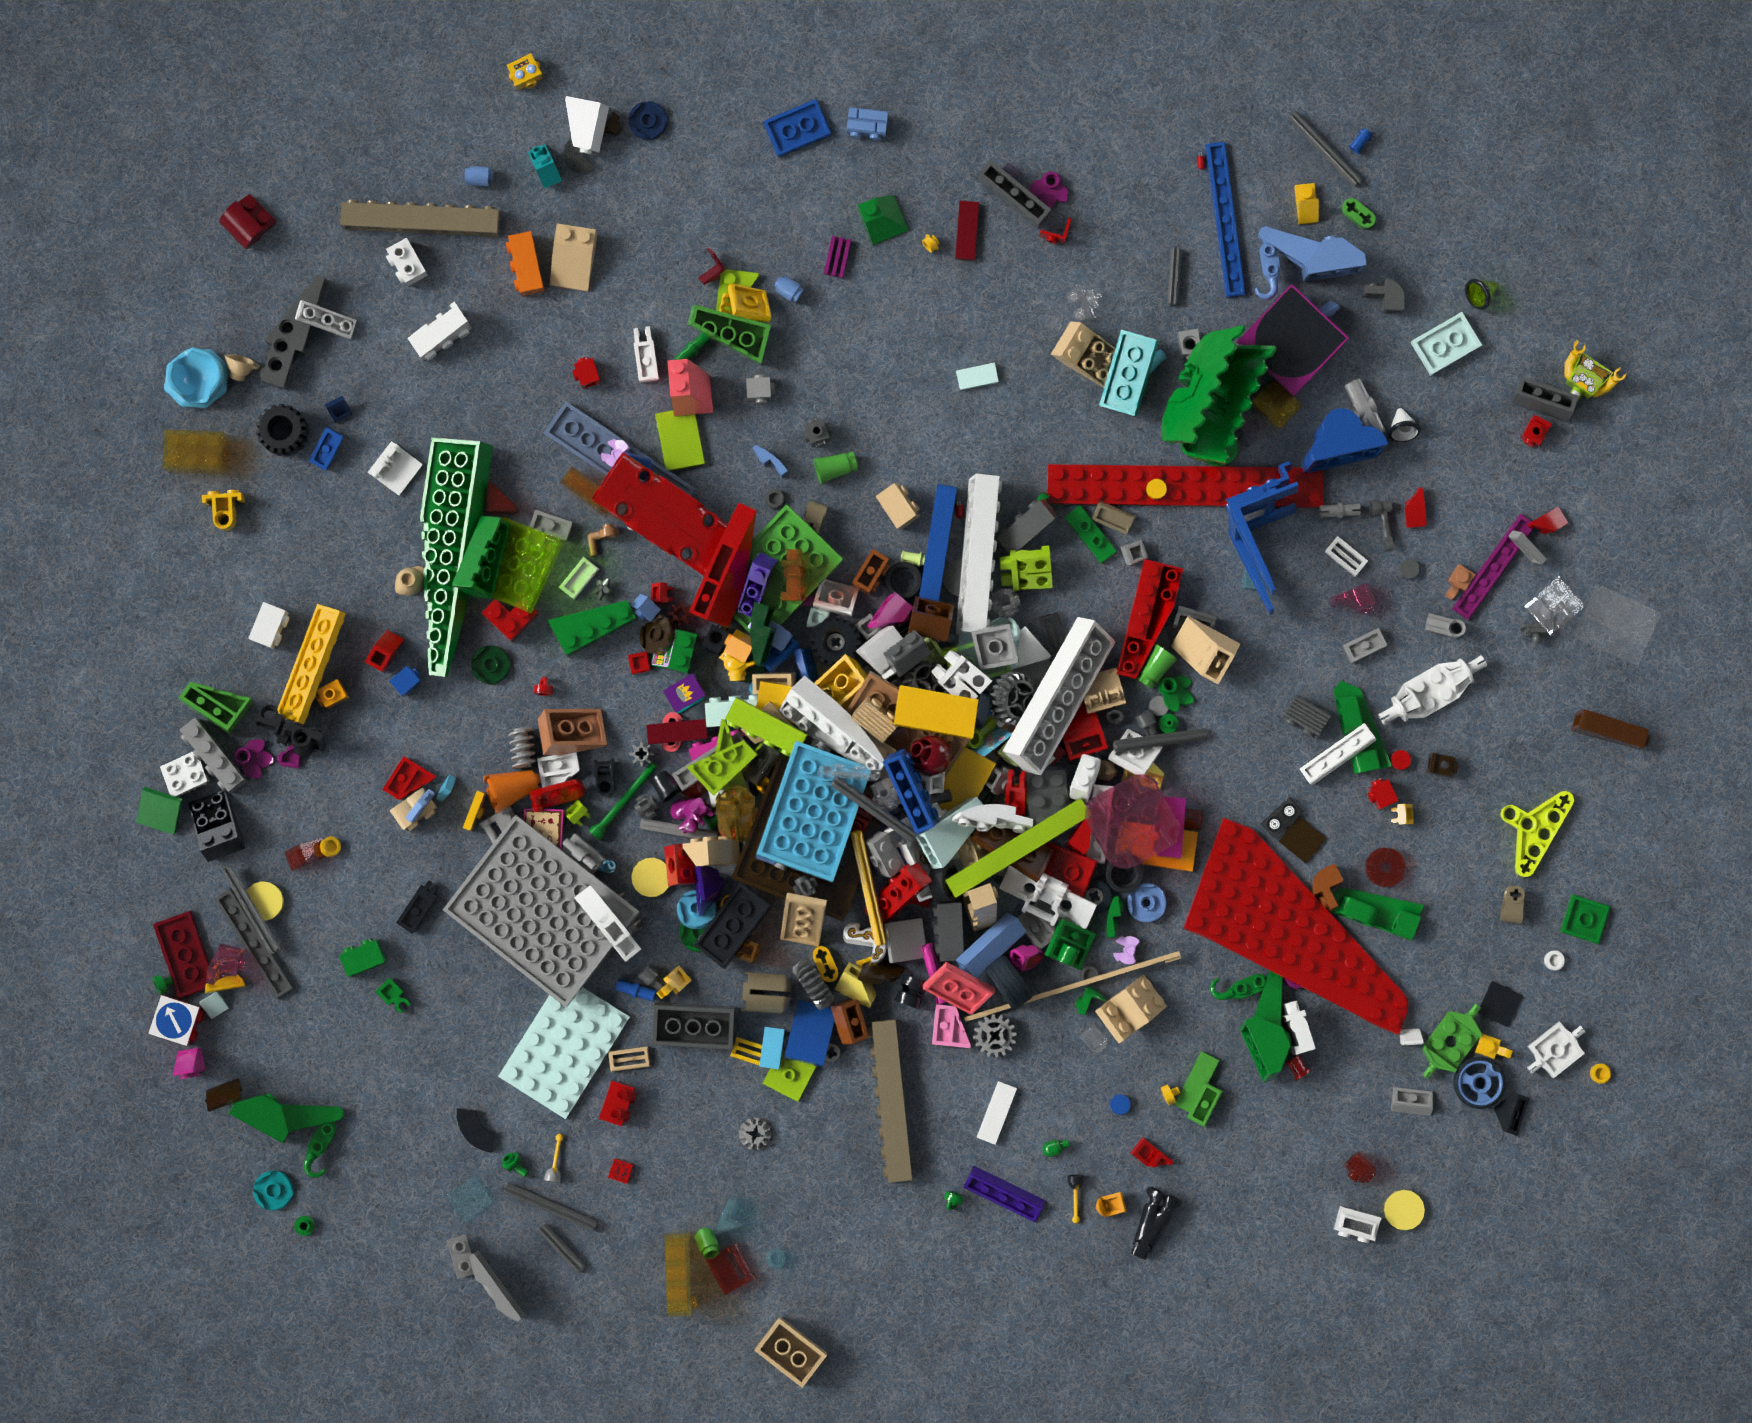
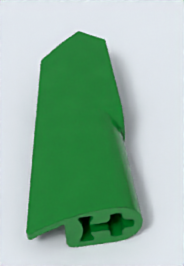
[1333,680,1392,774]
[1327,887,1424,941]

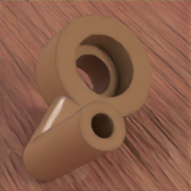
[587,524,620,557]

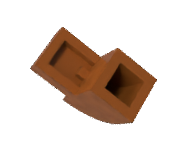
[1312,863,1343,911]

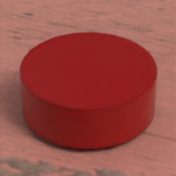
[1390,750,1411,770]

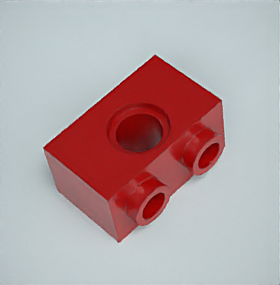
[664,844,696,886]

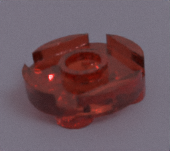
[1365,848,1405,887]

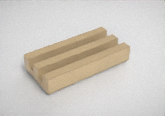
[608,1046,651,1072]

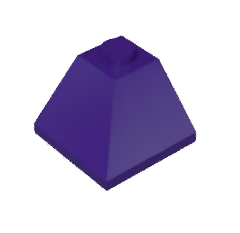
[694,866,724,916]

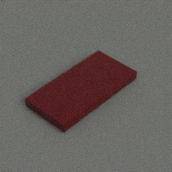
[153,911,213,999]

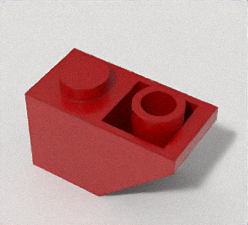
[365,630,405,674]

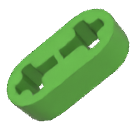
[1342,198,1376,230]

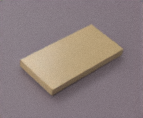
[780,893,827,947]

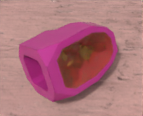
[1008,945,1044,971]

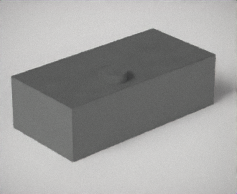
[652,1002,735,1049]

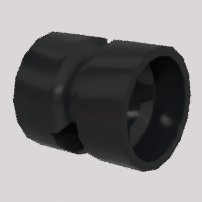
[894,974,925,1009]

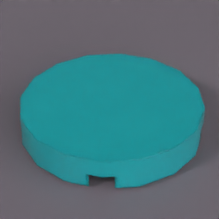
[253,1170,294,1210]

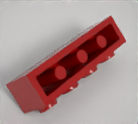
[864,862,932,925]

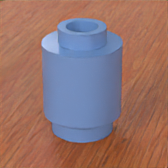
[465,166,494,187]
[774,275,804,303]

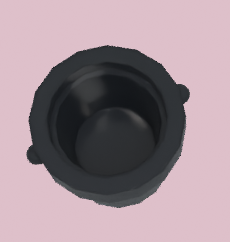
[651,770,681,803]

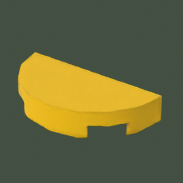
[205,970,245,993]

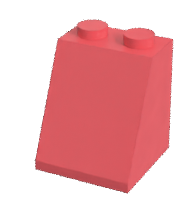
[668,359,713,416]

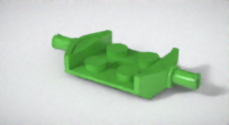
[1422,1003,1482,1080]

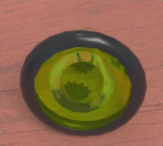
[1465,279,1498,310]

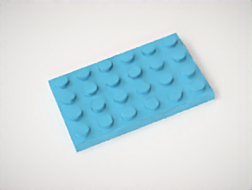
[756,741,871,882]

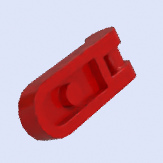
[530,779,585,812]

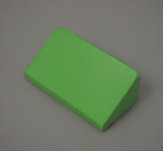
[1187,1082,1223,1127]

